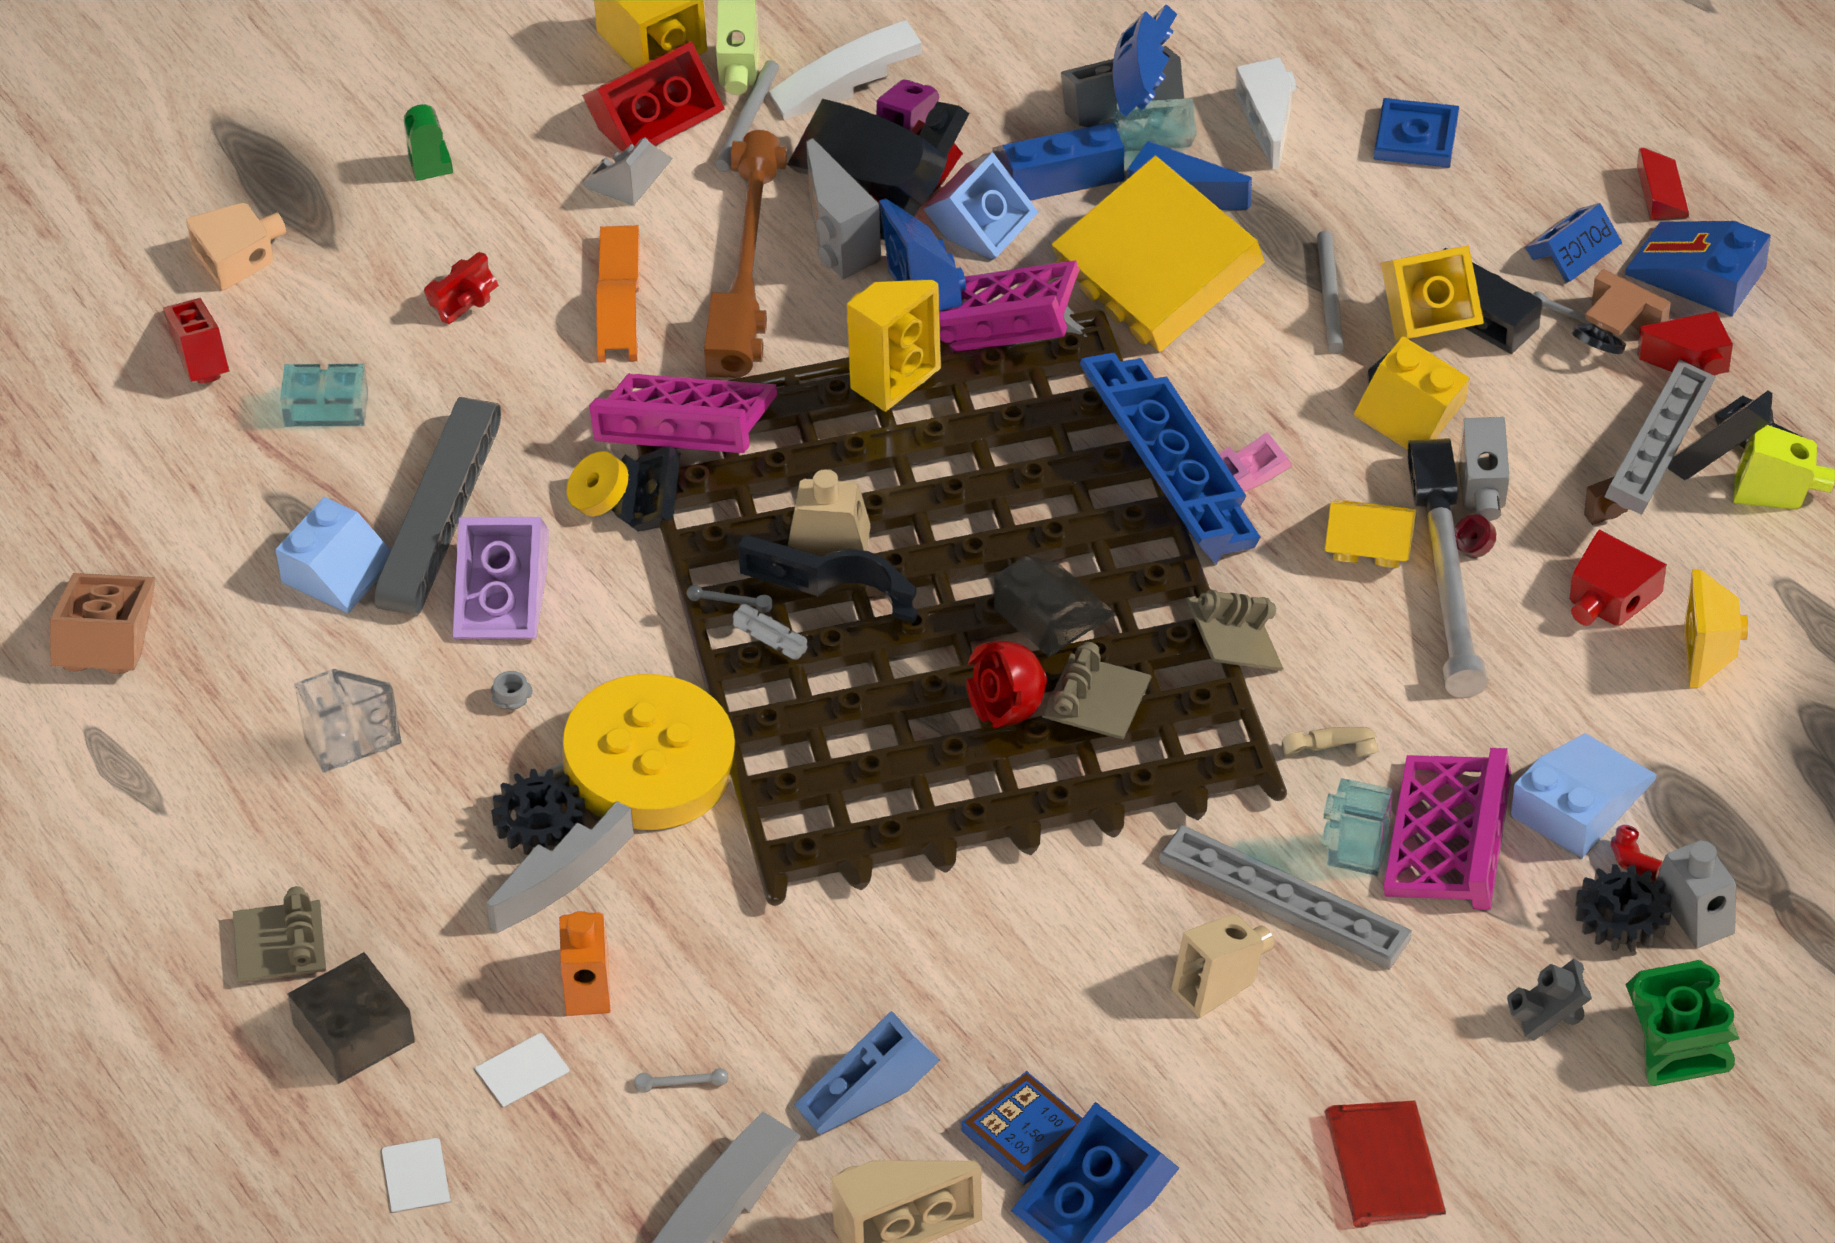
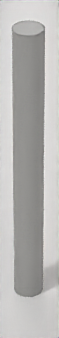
[715,60,779,172]
[1317,231,1344,354]

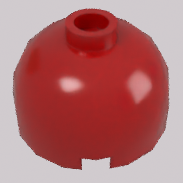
[966,641,1047,728]

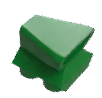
[1625,960,1740,1086]

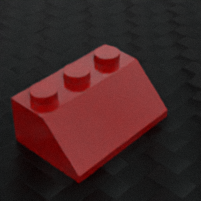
[582,41,725,152]

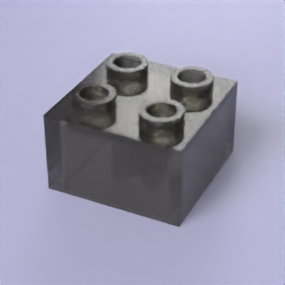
[287,952,415,1084]

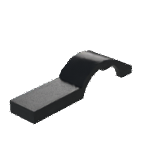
[738,534,917,623]

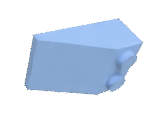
[1511,733,1656,859]

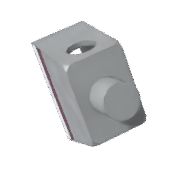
[1458,417,1509,521]

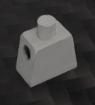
[1656,840,1736,949]

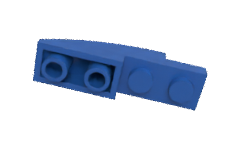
[1113,4,1177,117]

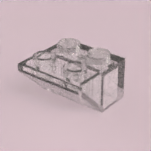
[294,669,402,773]

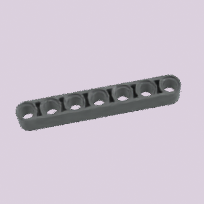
[375,397,501,616]

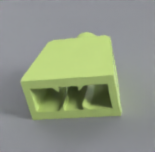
[716,0,759,95]

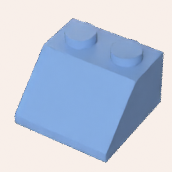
[923,152,1038,260]
[275,497,391,613]

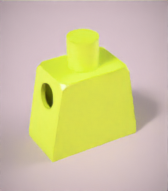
[1733,425,1835,509]

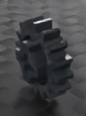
[491,769,586,855]
[1575,864,1672,952]

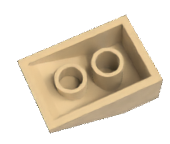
[831,1160,982,1243]

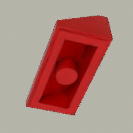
[1637,148,1689,220]

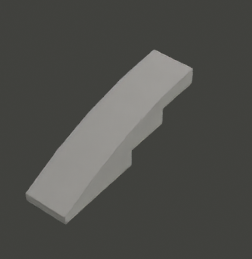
[486,801,634,933]
[652,1112,801,1243]

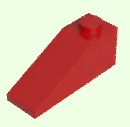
[163,298,230,383]

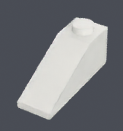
[1235,57,1296,170]

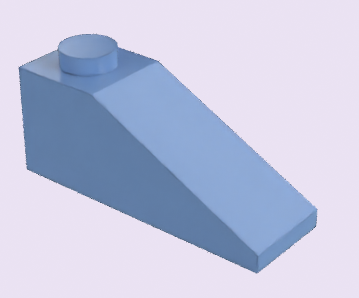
[794,1011,940,1135]

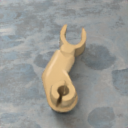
[1282,727,1379,758]

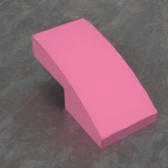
[1219,432,1292,492]

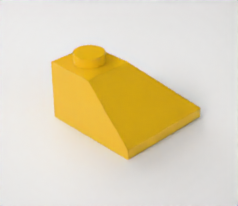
[1684,569,1748,688]

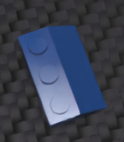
[992,122,1125,201]
[879,199,966,311]

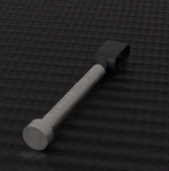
[1408,438,1488,698]

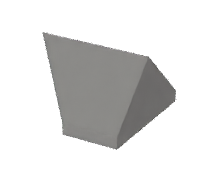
[583,137,673,206]

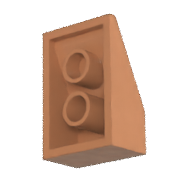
[50,573,155,674]

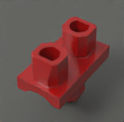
[424,252,499,324]

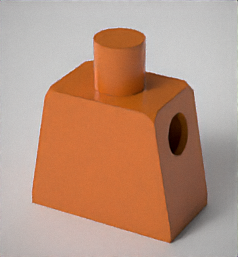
[559,911,611,1016]

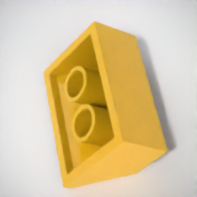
[847,280,941,412]

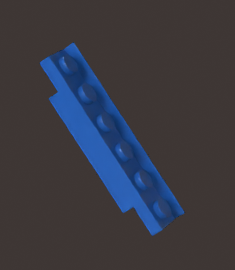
[1079,353,1261,565]

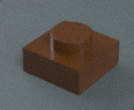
[1584,476,1628,525]

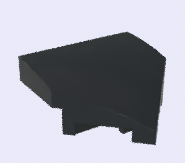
[611,446,681,532]

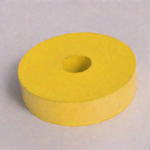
[566,451,629,517]

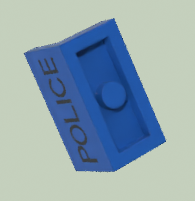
[1525,203,1622,283]

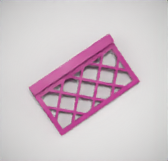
[939,260,1079,352]
[589,373,777,453]
[1383,748,1512,910]

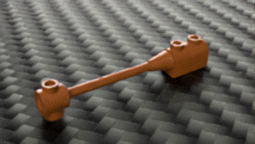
[704,130,787,378]

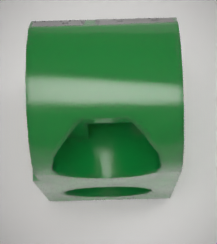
[404,104,453,181]

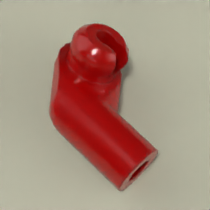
[1610,825,1663,882]

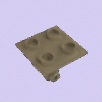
[1186,589,1283,671]
[1043,642,1151,740]
[233,886,326,983]

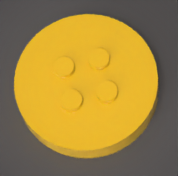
[563,674,735,830]

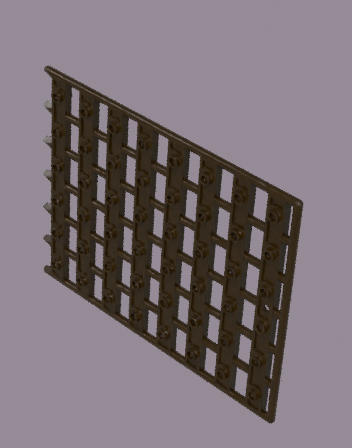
[636,309,1287,906]

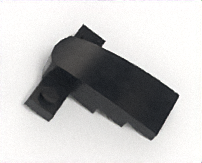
[787,99,970,245]

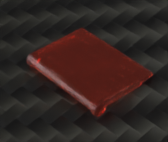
[1324,1100,1446,1228]

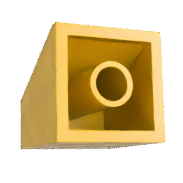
[594,0,707,69]

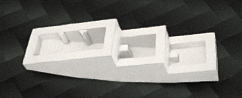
[769,20,922,120]

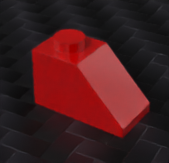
[1637,311,1733,376]

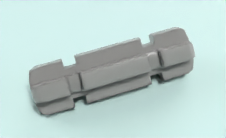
[733,604,807,660]

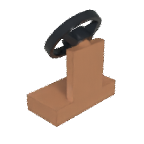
[1571,269,1671,354]

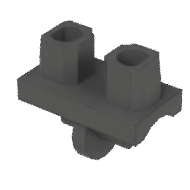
[1507,959,1592,1041]

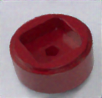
[1454,514,1497,558]

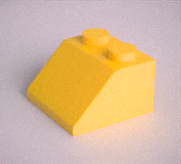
[1380,245,1484,340]
[1354,336,1470,450]
[1325,499,1417,568]

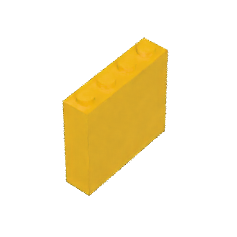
[1051,155,1265,352]

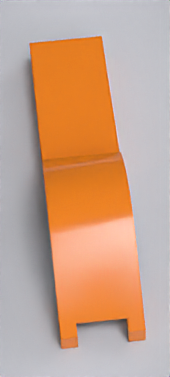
[596,225,640,363]

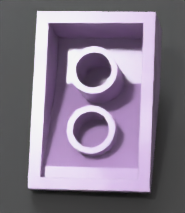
[453,517,549,640]

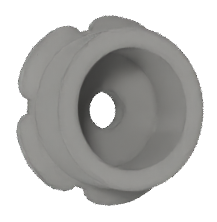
[491,671,532,709]

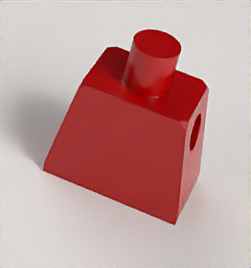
[1569,529,1667,626]

